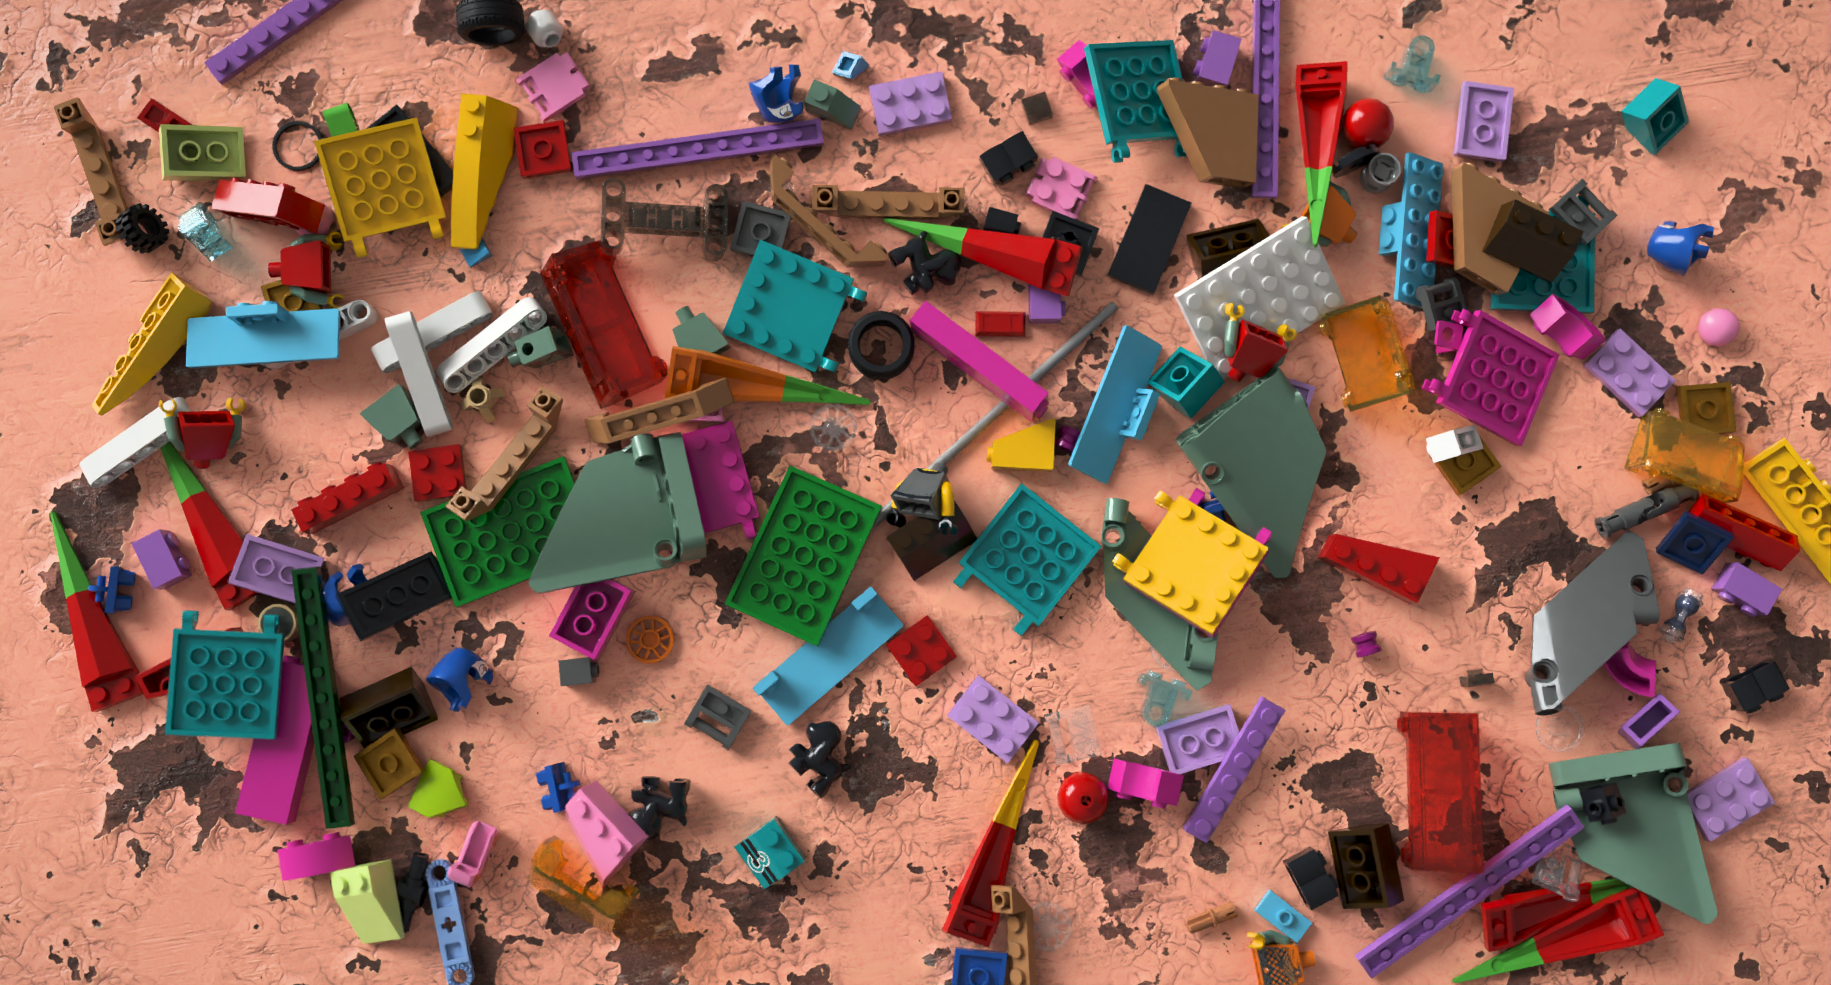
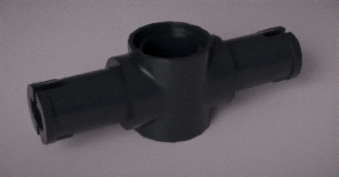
[396,852,429,933]

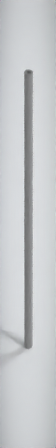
[872,302,1118,530]

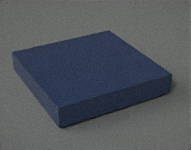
[1656,511,1734,575]

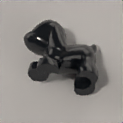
[887,231,961,295]
[789,721,851,799]
[628,776,691,840]

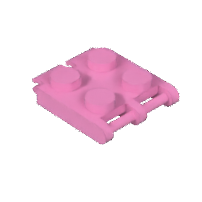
[516,52,590,122]
[1026,156,1097,220]

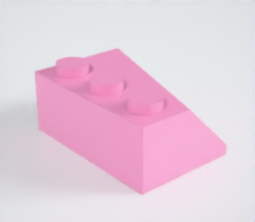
[565,780,649,889]

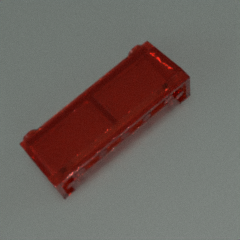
[540,238,668,409]
[1397,711,1484,873]

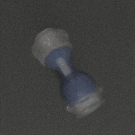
[1657,587,1704,645]

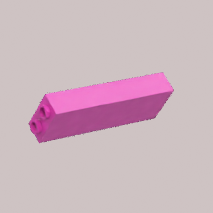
[910,300,1049,423]
[235,655,314,824]

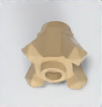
[460,375,506,423]

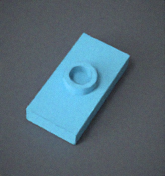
[1254,890,1312,943]

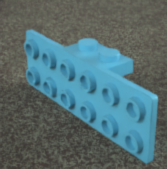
[1378,152,1443,309]
[186,301,340,368]
[1068,326,1162,484]

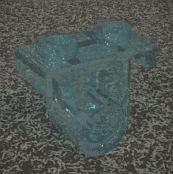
[1383,35,1441,93]
[177,202,232,262]
[1137,670,1192,727]

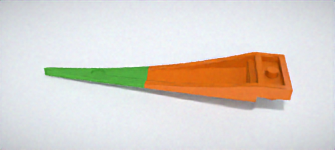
[665,346,871,405]

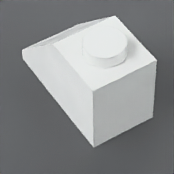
[1426,425,1484,463]

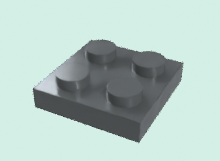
[730,201,791,256]

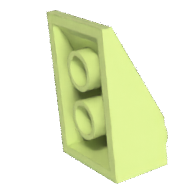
[159,124,246,181]
[330,859,405,944]

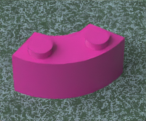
[1057,40,1098,110]
[1530,294,1606,360]
[1604,640,1656,697]
[1107,758,1184,809]
[277,832,355,881]

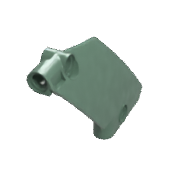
[1101,498,1218,691]

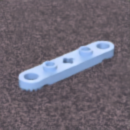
[426,859,475,985]

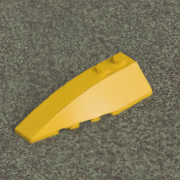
[451,94,518,250]
[92,272,212,416]

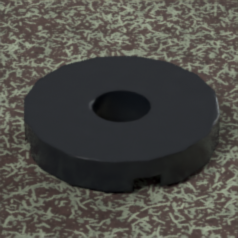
[1332,143,1380,178]

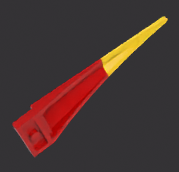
[942,739,1039,947]

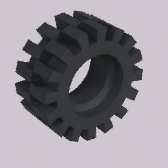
[115,203,169,254]

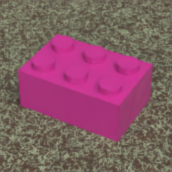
[549,579,636,660]

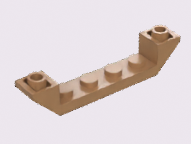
[53,97,128,246]
[769,155,889,268]
[812,185,965,220]
[584,377,735,443]
[445,386,563,522]
[991,885,1036,985]

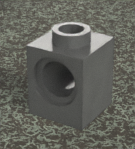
[558,657,599,686]

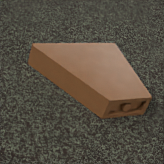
[1157,78,1259,188]
[1451,162,1550,296]

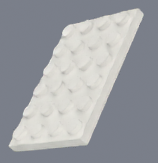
[1174,216,1346,379]

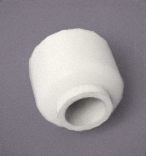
[526,9,563,48]

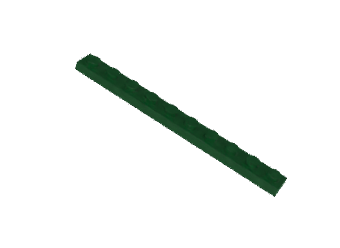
[291,566,355,829]

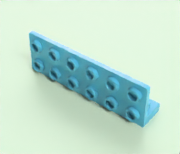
[752,586,903,725]

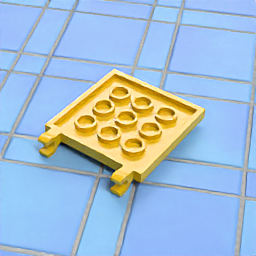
[314,117,446,258]
[1112,491,1268,636]

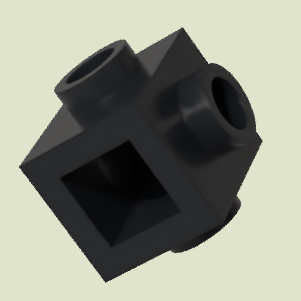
[1580,782,1627,825]

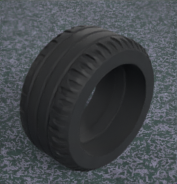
[456,0,525,46]
[848,311,915,380]

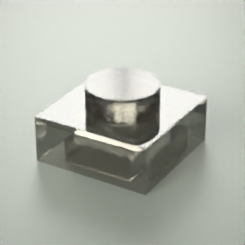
[1021,92,1053,125]
[1459,668,1495,687]

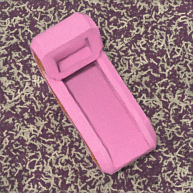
[448,820,499,888]

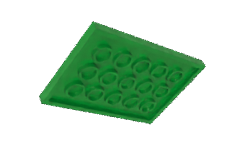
[420,456,575,608]
[725,465,883,647]

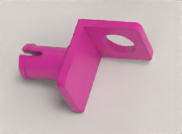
[1434,320,1464,354]

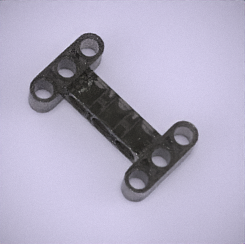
[600,177,728,262]

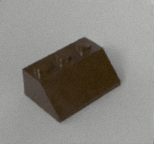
[1483,199,1584,283]
[1186,218,1270,279]
[886,500,977,581]
[340,666,438,748]
[1328,823,1404,909]

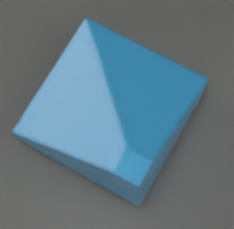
[832,51,869,80]
[460,238,492,268]

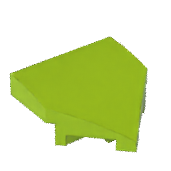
[407,759,469,818]

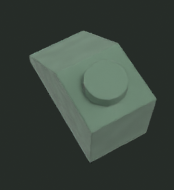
[804,79,861,130]

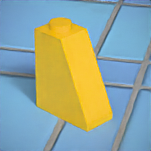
[986,419,1056,472]

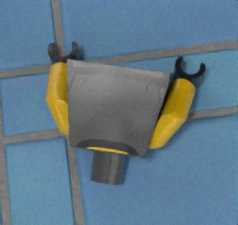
[886,462,958,536]

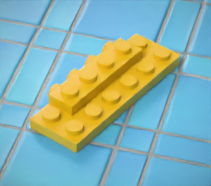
[1738,438,1831,585]

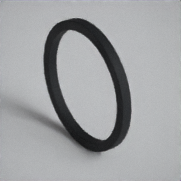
[272,121,323,171]

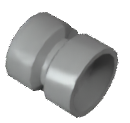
[1359,153,1401,194]

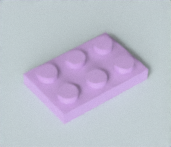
[869,71,952,136]
[1453,81,1514,163]
[1583,329,1676,417]
[228,534,324,604]
[947,675,1039,763]
[1155,704,1239,774]
[1687,757,1775,842]

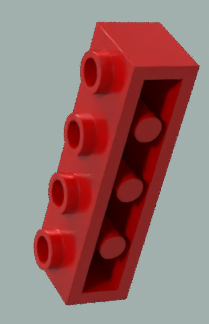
[291,462,404,534]
[1688,493,1800,571]

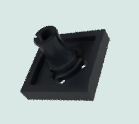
[1042,211,1099,276]

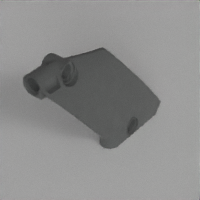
[1525,530,1660,716]

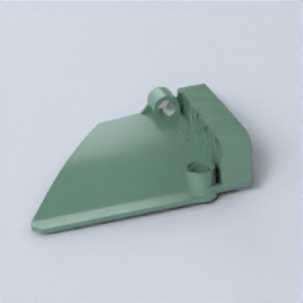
[1176,367,1326,578]
[528,432,706,594]
[1548,743,1718,924]

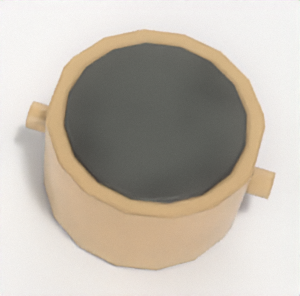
[257,604,300,642]

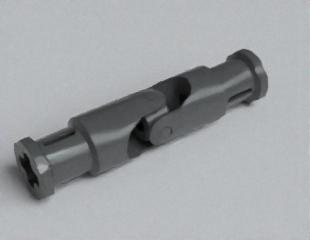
[1594,479,1700,538]

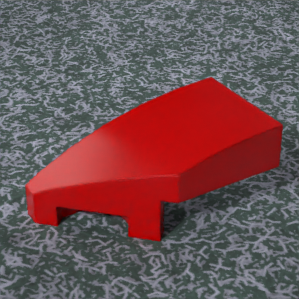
[137,98,192,132]

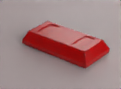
[975,311,1026,337]

